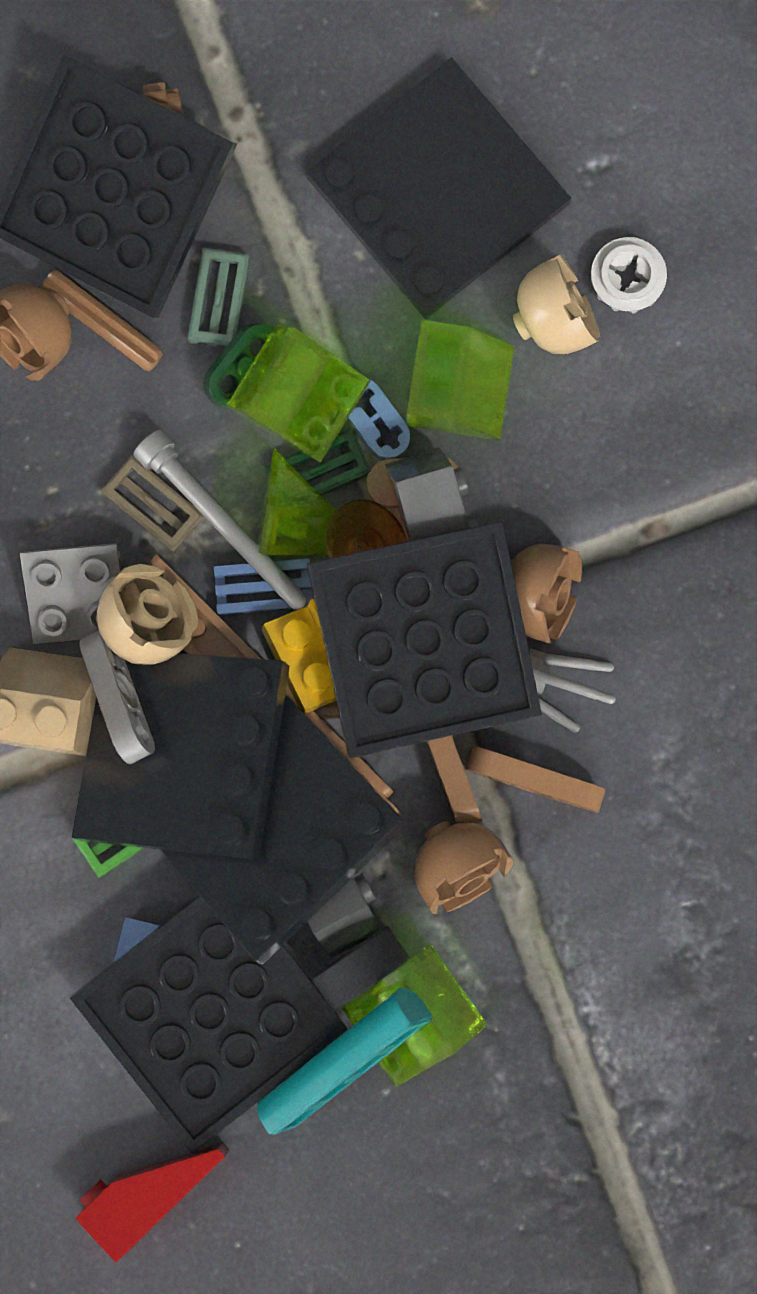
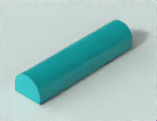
[257,988,433,1135]

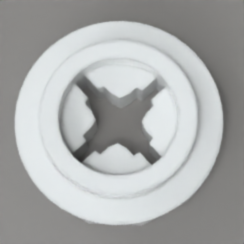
[590,237,667,314]

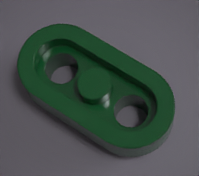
[204,323,284,409]

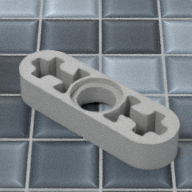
[80,630,155,764]

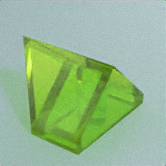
[256,447,338,555]

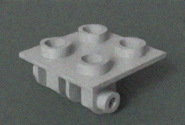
[20,543,123,644]

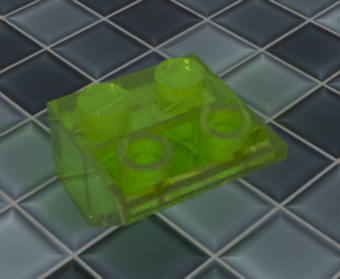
[406,320,515,440]
[226,325,371,462]
[341,943,487,1087]

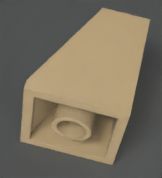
[0,648,97,756]

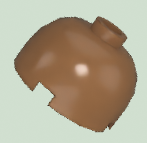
[0,282,72,380]
[511,544,582,643]
[413,821,514,914]

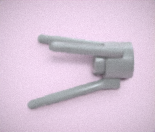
[529,648,616,733]

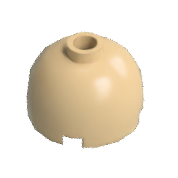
[513,255,600,354]
[96,564,198,665]

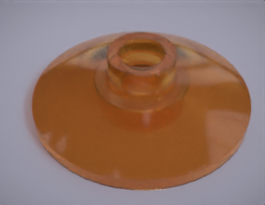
[326,499,408,558]

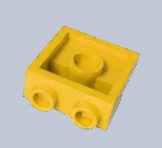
[261,599,336,714]

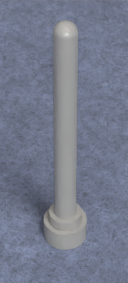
[134,430,306,609]

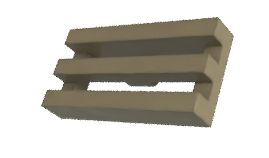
[101,455,205,554]

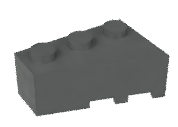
[385,447,478,541]

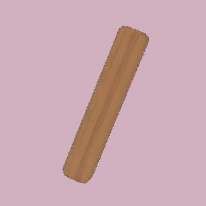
[41,270,163,371]

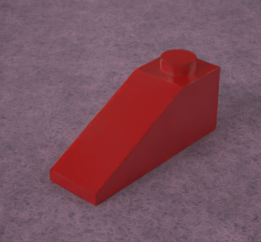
[75,1142,229,1263]

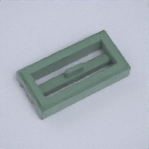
[188,248,250,347]

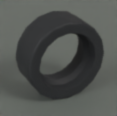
[312,926,409,1011]

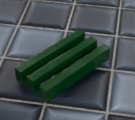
[265,428,371,512]

